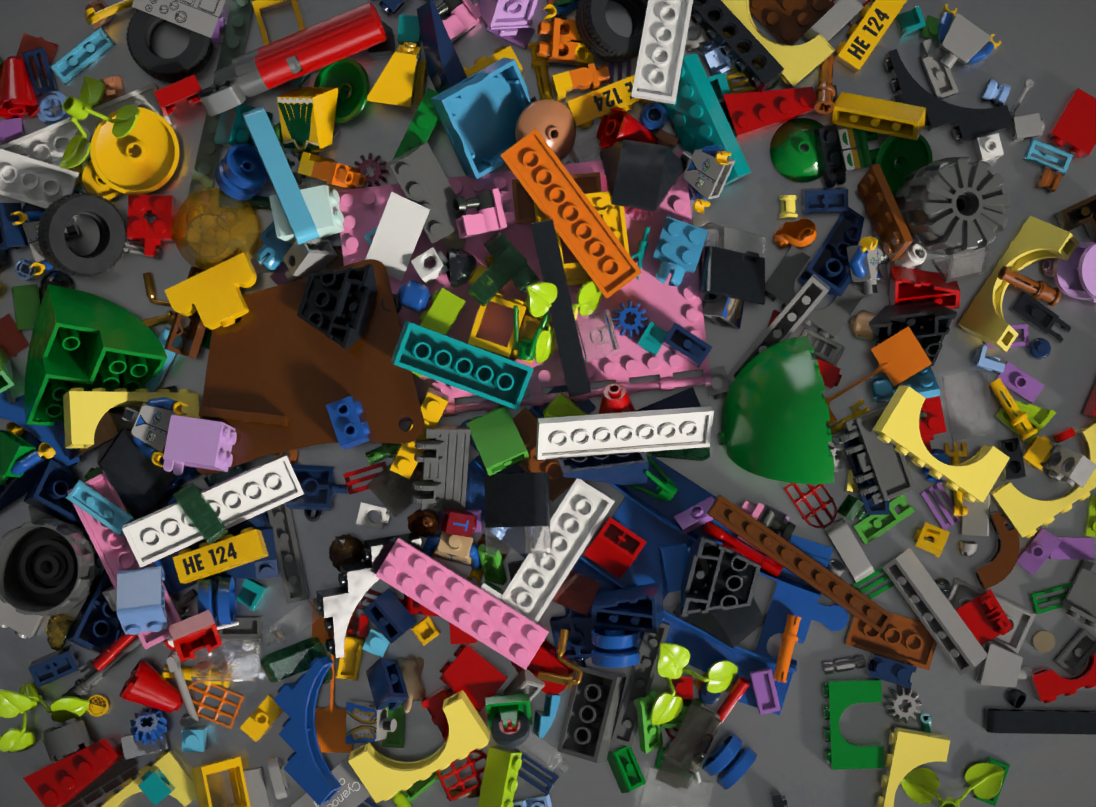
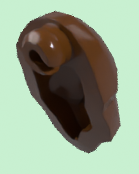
[407,509,439,538]

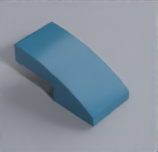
[533,694,561,738]

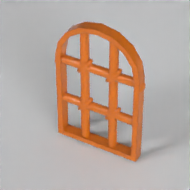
[188,681,244,729]

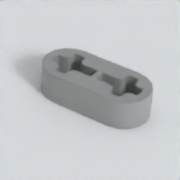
[267,757,289,800]

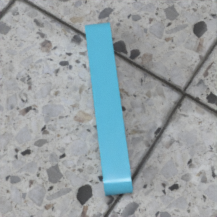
[242,106,319,245]

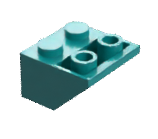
[213,103,273,148]

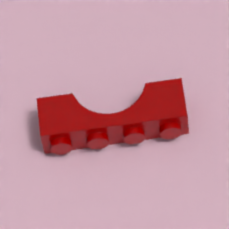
[1029,650,1096,703]

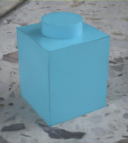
[362,627,390,658]
[181,726,208,752]

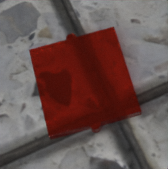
[16,33,58,81]
[0,314,30,358]
[552,570,601,615]

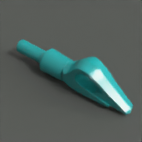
[631,227,650,280]

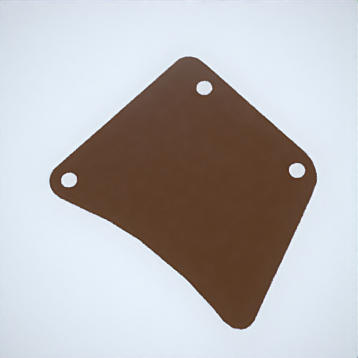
[195,259,425,475]

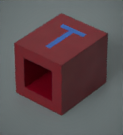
[441,508,477,538]

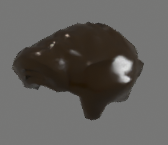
[329,533,364,572]

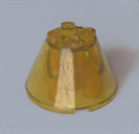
[174,188,260,270]

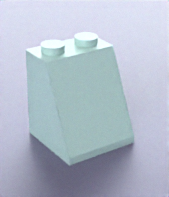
[269,185,344,244]

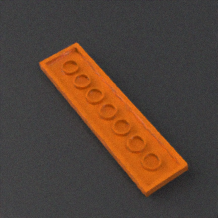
[500,129,642,299]

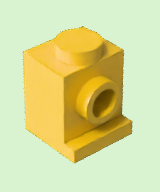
[1022,435,1053,470]
[913,522,950,558]

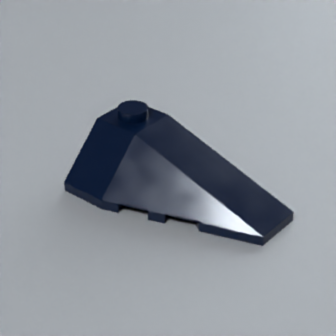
[23,459,86,530]
[211,526,278,579]

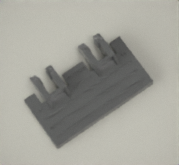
[838,406,916,504]
[411,426,471,512]

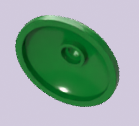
[314,58,370,123]
[770,118,824,183]
[875,134,933,195]

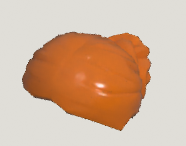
[773,218,817,249]

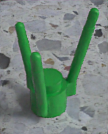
[513,305,549,361]
[628,455,678,502]

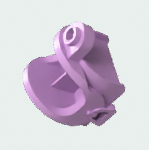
[478,0,538,36]
[1042,242,1096,303]

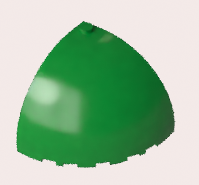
[24,284,167,426]
[718,336,834,484]

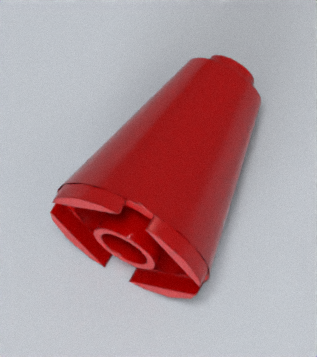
[0,56,39,119]
[597,107,659,149]
[598,383,636,414]
[119,659,183,713]

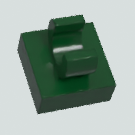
[837,494,867,521]

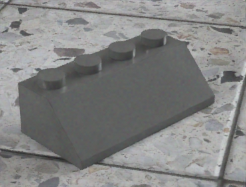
[388,141,466,244]
[557,666,626,763]

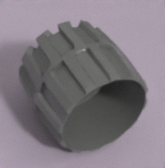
[895,157,1011,255]
[0,518,101,616]

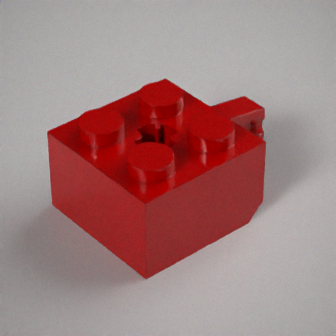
[127,194,176,257]
[919,396,947,452]

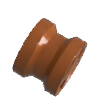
[1037,166,1063,192]

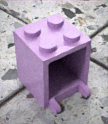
[163,415,237,476]

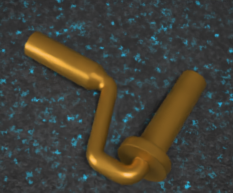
[141,272,176,327]
[538,629,583,690]

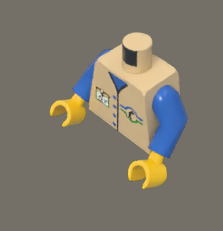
[422,531,483,584]

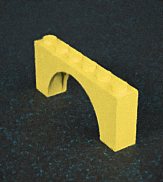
[721,0,835,87]
[958,215,1079,352]
[872,385,1010,503]
[63,388,200,448]
[990,420,1096,539]
[348,690,491,803]
[876,726,950,807]
[94,749,197,807]

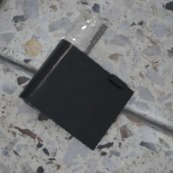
[699,222,765,305]
[484,472,551,558]

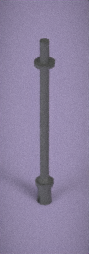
[61,589,198,698]

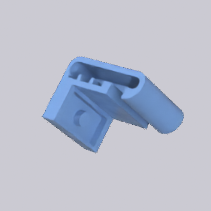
[117,566,170,635]

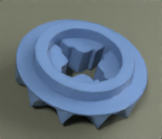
[37,91,70,125]

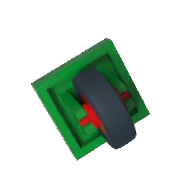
[485,693,533,747]

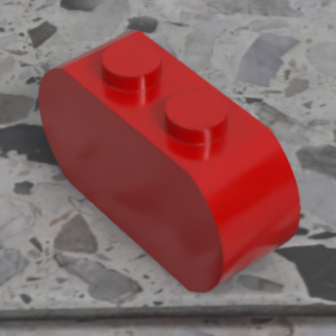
[511,640,574,695]

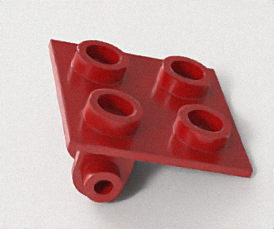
[956,589,1013,646]

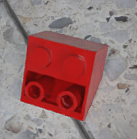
[583,517,646,579]

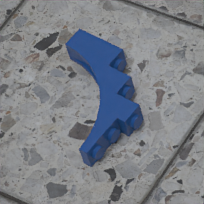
[0,389,84,468]
[274,656,342,806]

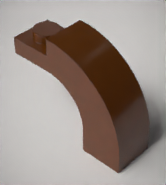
[972,511,1020,589]

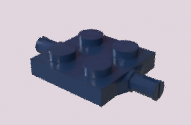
[286,464,348,511]
[550,602,596,667]

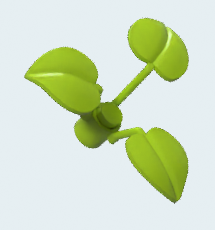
[58,75,140,169]
[525,280,603,364]
[650,643,738,725]
[0,683,89,753]
[901,763,1004,807]

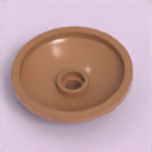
[515,99,576,161]

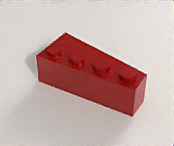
[721,87,817,139]
[23,738,124,807]

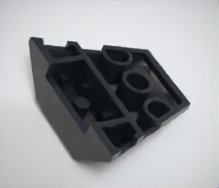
[600,139,687,211]
[297,264,378,350]
[869,300,957,366]
[98,428,177,519]
[680,536,761,617]
[672,597,765,648]

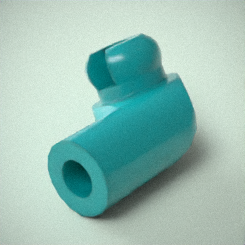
[920,713,932,733]

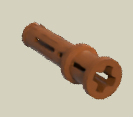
[815,54,835,114]
[998,266,1062,306]

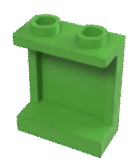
[466,406,529,476]

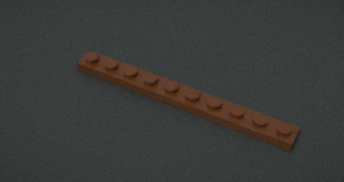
[706,495,893,634]

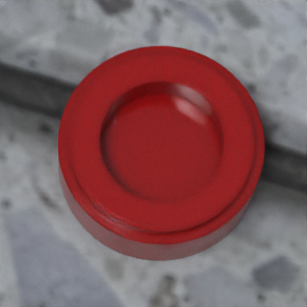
[1052,427,1076,443]

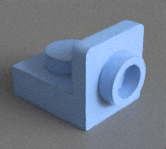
[698,41,733,76]
[972,344,1005,374]

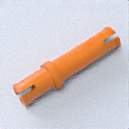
[772,615,801,683]

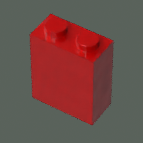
[1047,88,1096,158]
[439,644,508,712]

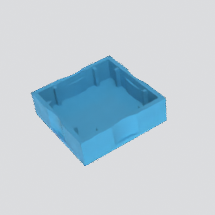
[431,58,531,179]

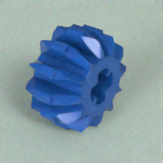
[611,300,649,338]
[130,708,168,746]

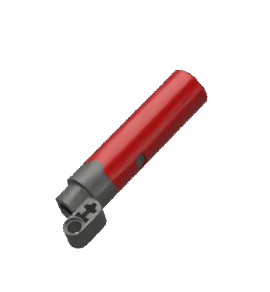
[198,2,387,116]

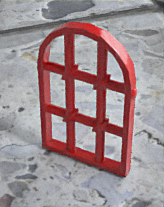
[783,483,837,528]
[435,750,487,802]

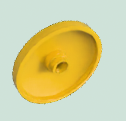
[90,107,180,194]

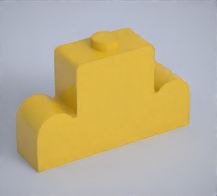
[164,252,257,330]

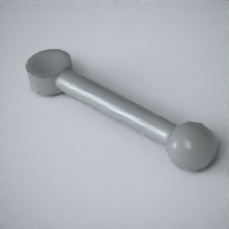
[1009,79,1034,119]

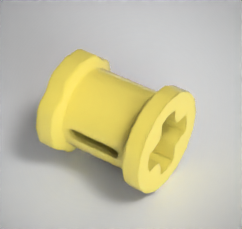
[778,195,798,219]

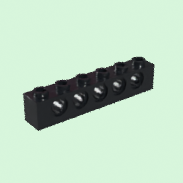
[690,0,784,92]

